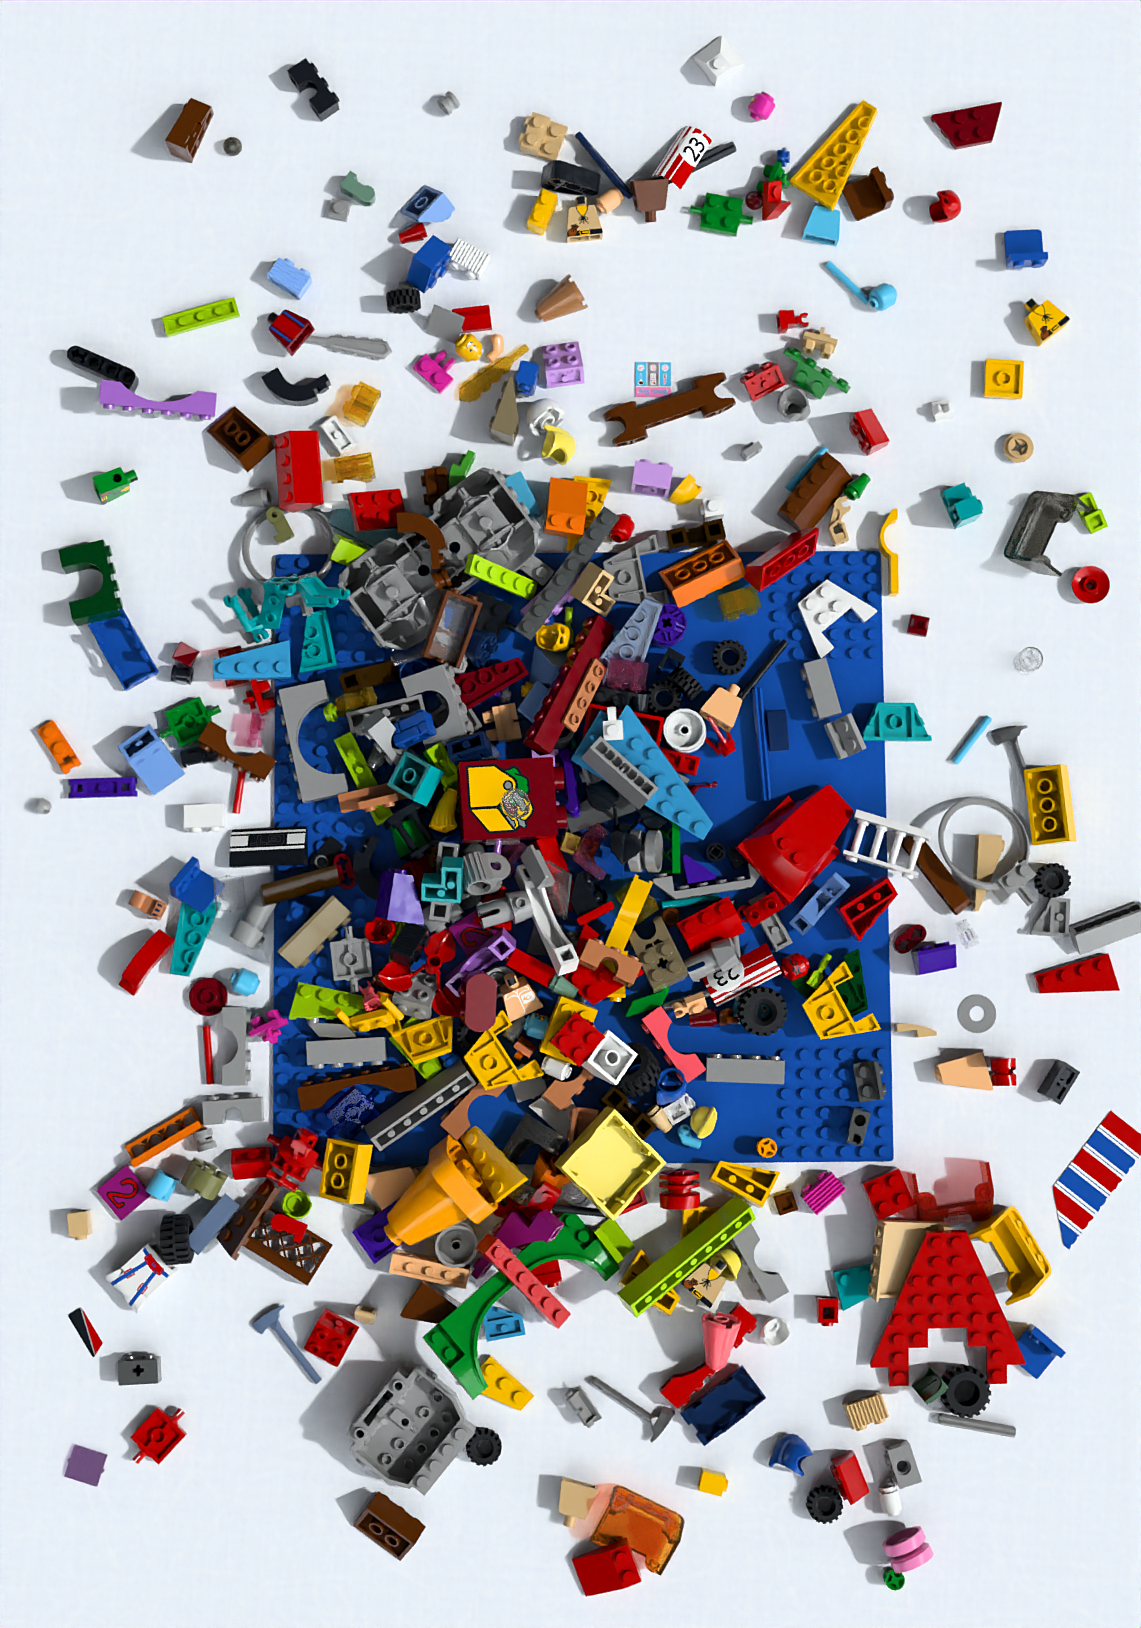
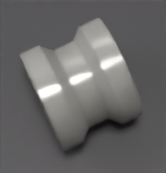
[437,91,460,116]

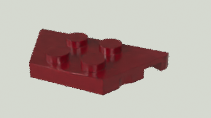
[931,102,1002,150]

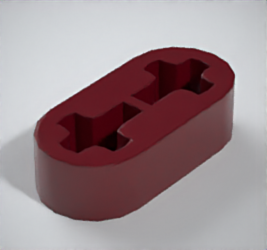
[333,854,357,890]
[893,924,927,954]

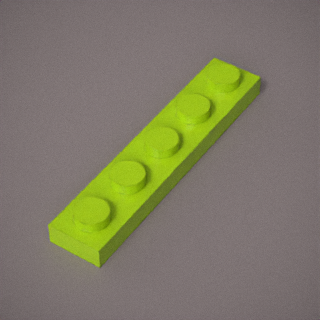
[464,554,538,601]
[334,732,393,826]

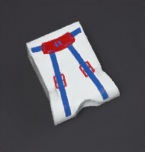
[105,1240,179,1314]

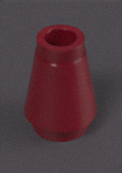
[689,1008,718,1027]

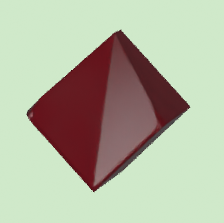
[172,641,200,668]

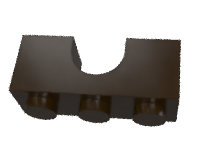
[665,518,726,554]
[599,1086,657,1141]

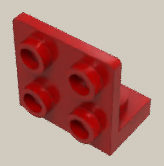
[304,1308,359,1367]

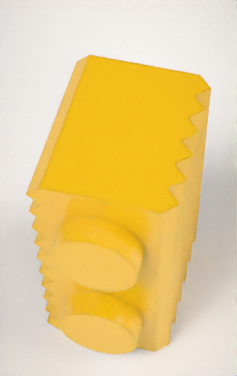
[526,189,558,236]

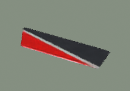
[68,1307,103,1357]

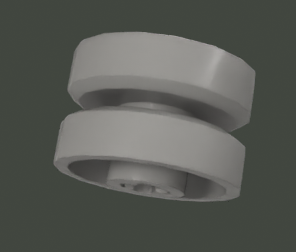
[628,830,663,873]
[434,1221,478,1268]

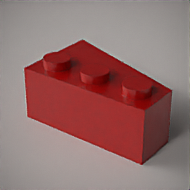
[835,876,898,942]

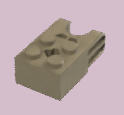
[628,915,689,993]

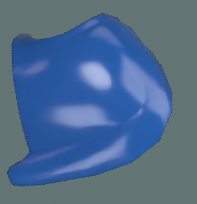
[656,1068,686,1105]
[768,1434,813,1476]

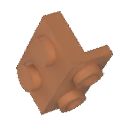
[566,1106,600,1146]

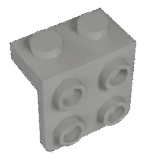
[392,970,441,1020]

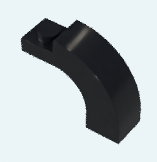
[261,367,331,406]
[353,836,380,902]

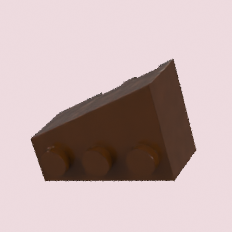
[165,98,214,163]

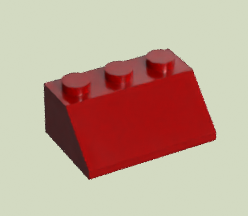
[676,896,745,956]

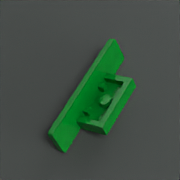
[783,347,851,400]

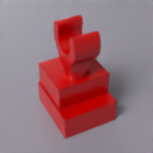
[776,310,809,334]

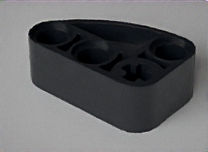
[540,160,601,196]

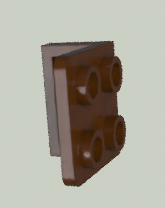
[842,166,894,221]

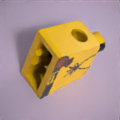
[1024,298,1070,347]

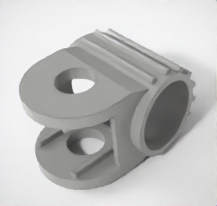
[463,852,511,895]

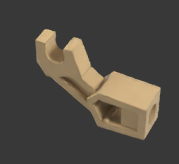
[827,495,851,547]

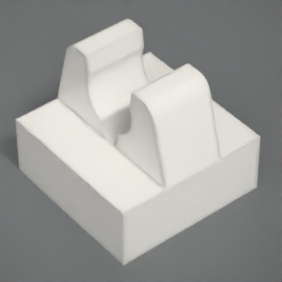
[931,399,954,423]

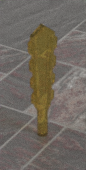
[459,344,529,403]

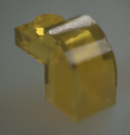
[335,686,377,717]

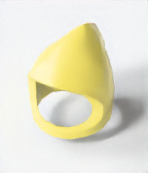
[542,424,576,465]

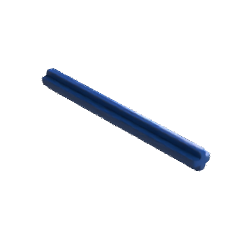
[752,687,771,801]

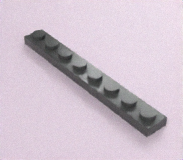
[515,506,620,641]

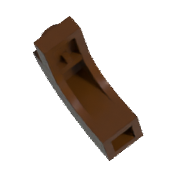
[396,512,448,571]

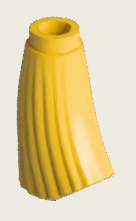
[429,788,458,833]

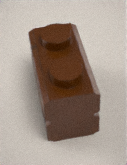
[421,466,449,510]

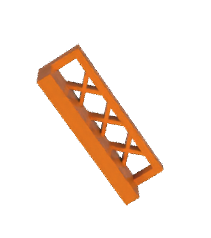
[125,1106,204,1168]

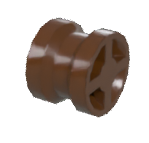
[431,568,452,591]

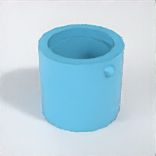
[145,1169,179,1202]

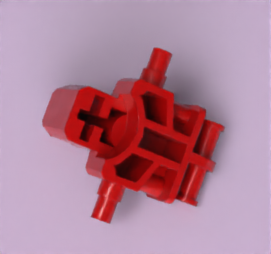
[265,1127,323,1193]

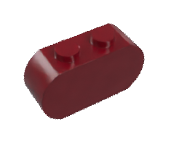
[458,970,497,1032]

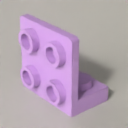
[542,341,585,388]

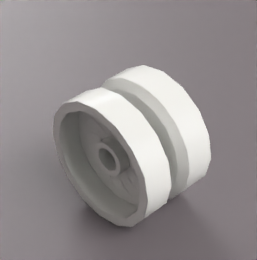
[664,709,706,753]

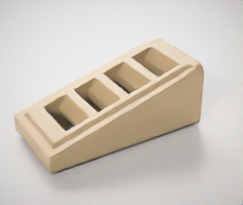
[354,1305,377,1324]

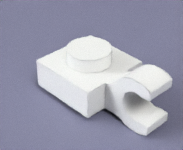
[603,706,624,741]

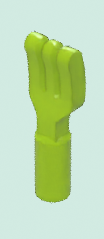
[564,607,573,645]
[806,953,832,990]

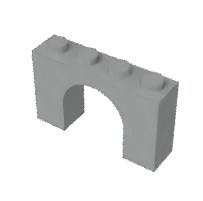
[401,663,474,750]

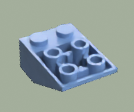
[117,724,185,796]

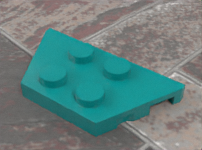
[861,702,932,742]

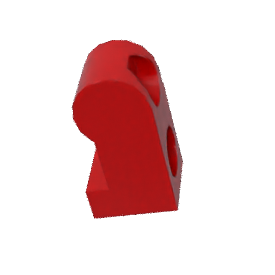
[270,1214,308,1244]

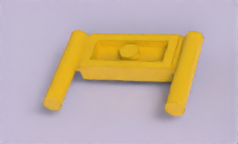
[334,996,404,1032]

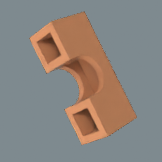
[579,938,643,987]

